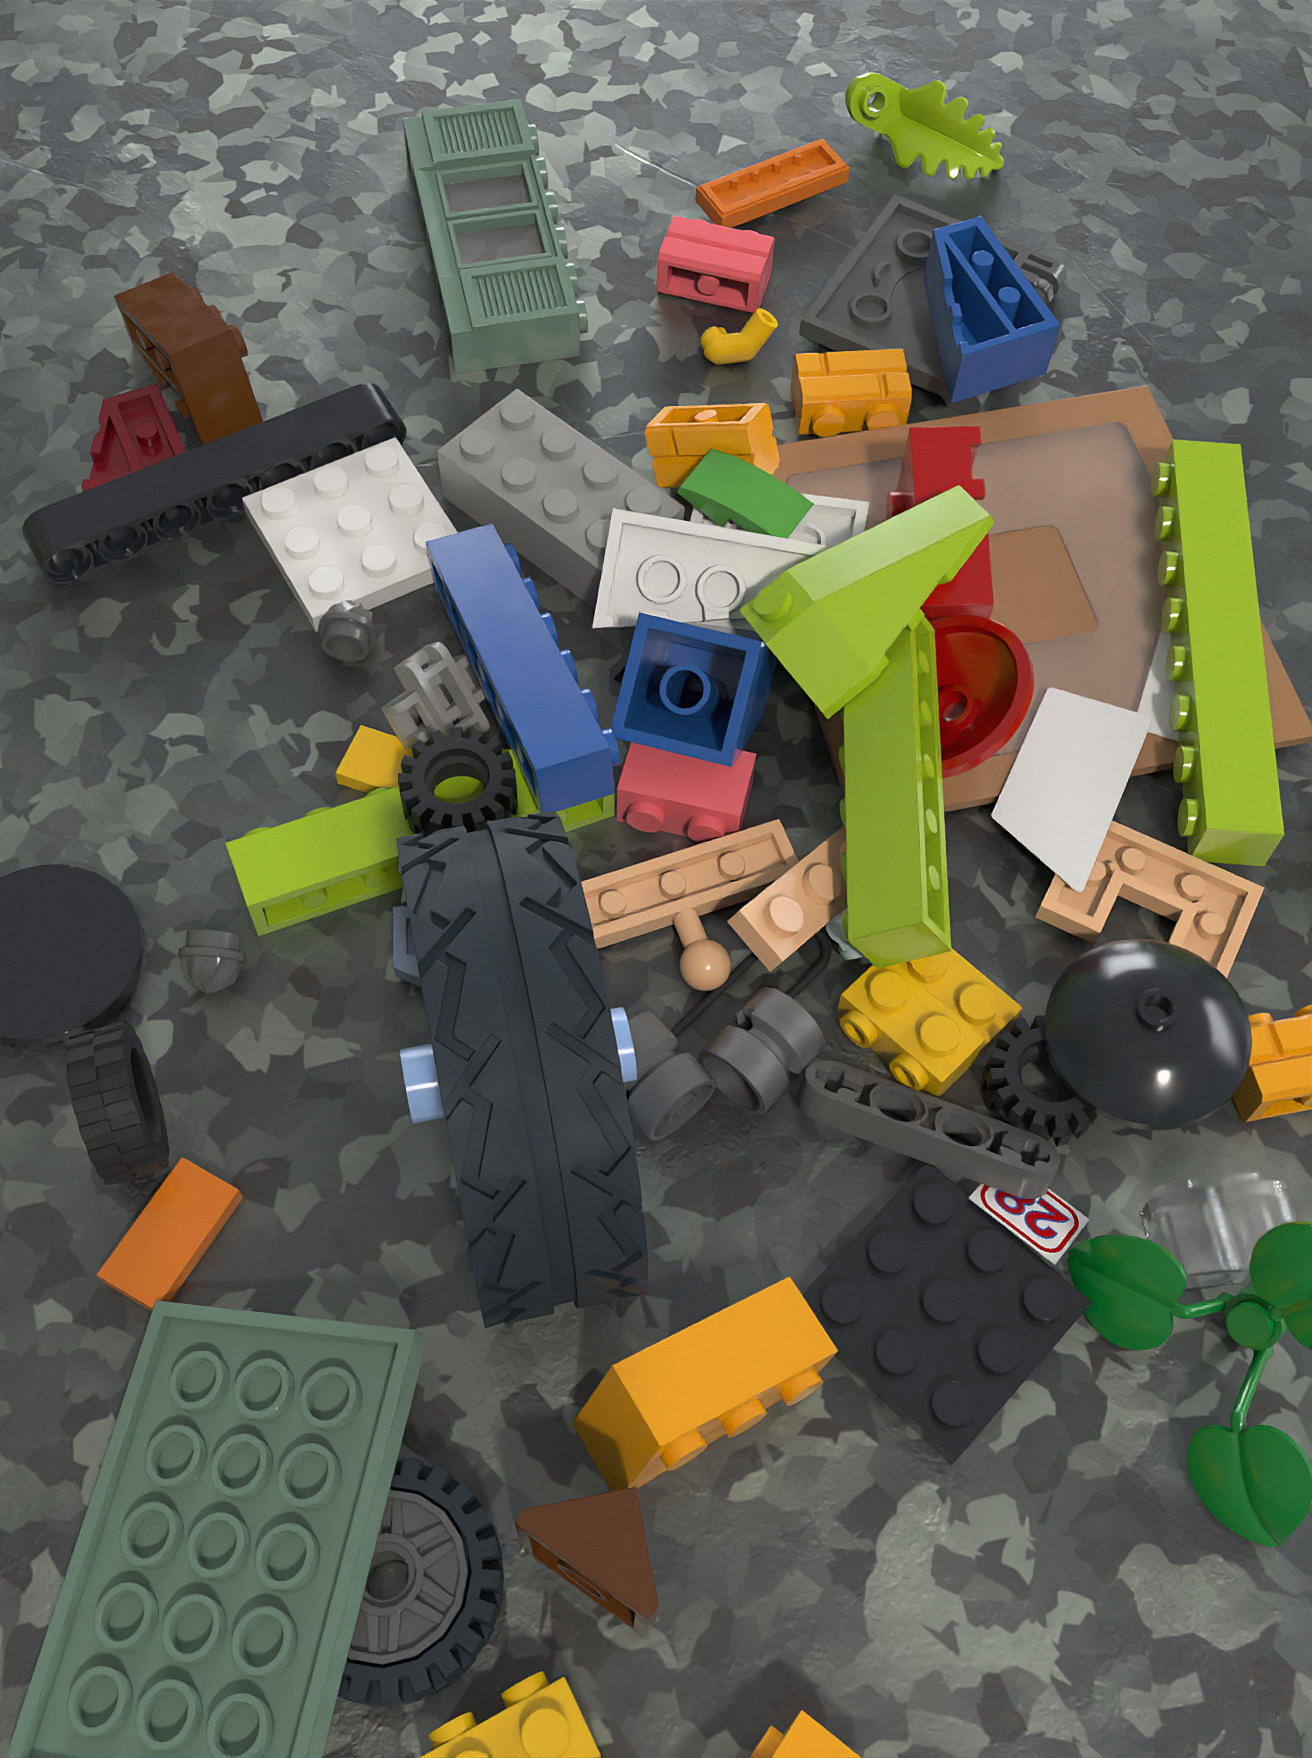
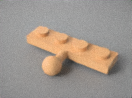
[581,819,799,991]

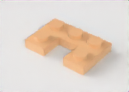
[1035,821,1264,978]

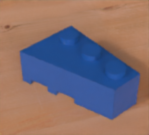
[923,216,1061,404]

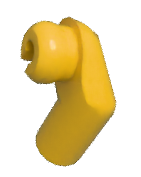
[700,308,778,365]

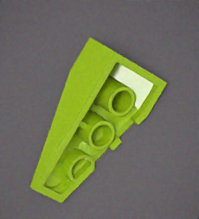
[739,485,995,719]

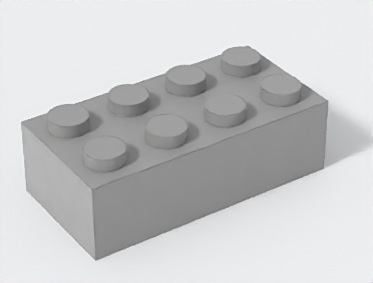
[437,389,685,609]

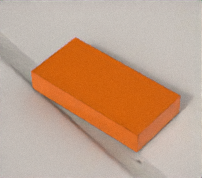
[97,1157,243,1312]

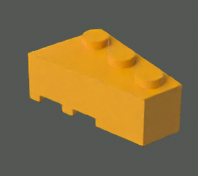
[572,1276,838,1491]

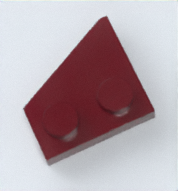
[81,383,186,492]

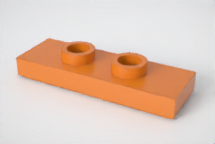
[695,138,850,228]

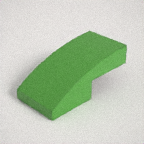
[677,448,814,539]

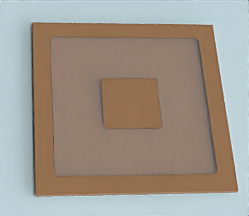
[772,385,1312,812]

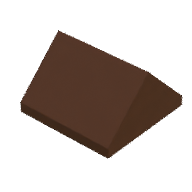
[515,1487,659,1640]

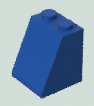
[611,612,778,767]

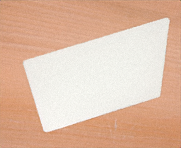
[991,687,1152,892]

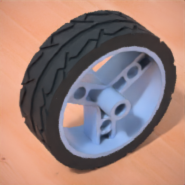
[396,811,648,1328]

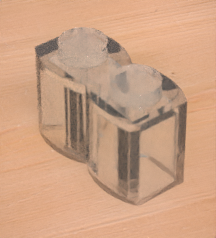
[1139,1172,1299,1292]

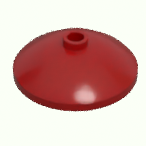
[929,615,1034,779]

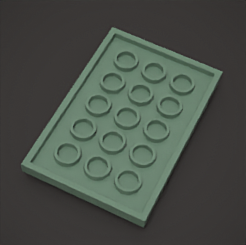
[6,1300,427,1758]

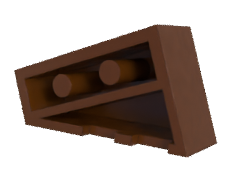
[114,272,263,446]

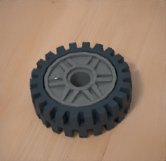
[337,1457,504,1707]

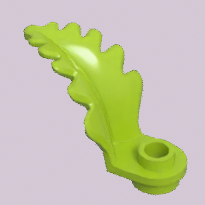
[845,72,1004,180]

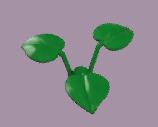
[1067,1221,1312,1547]

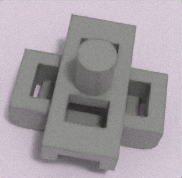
[381,642,490,749]

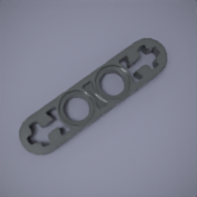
[797,1060,1060,1199]

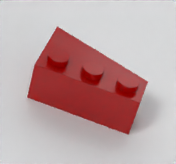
[886,426,994,622]

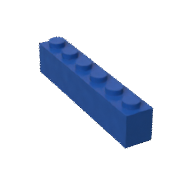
[426,523,621,812]

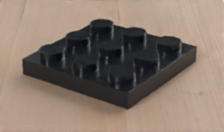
[802,1163,1092,1465]

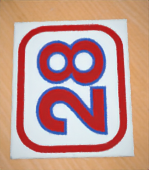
[969,1184,1090,1265]

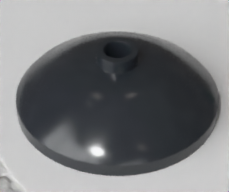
[1043,939,1252,1130]

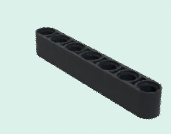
[22,383,407,584]

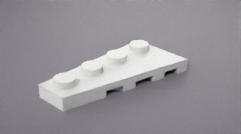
[592,508,833,630]

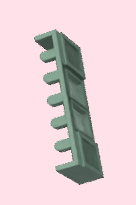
[402,99,588,374]

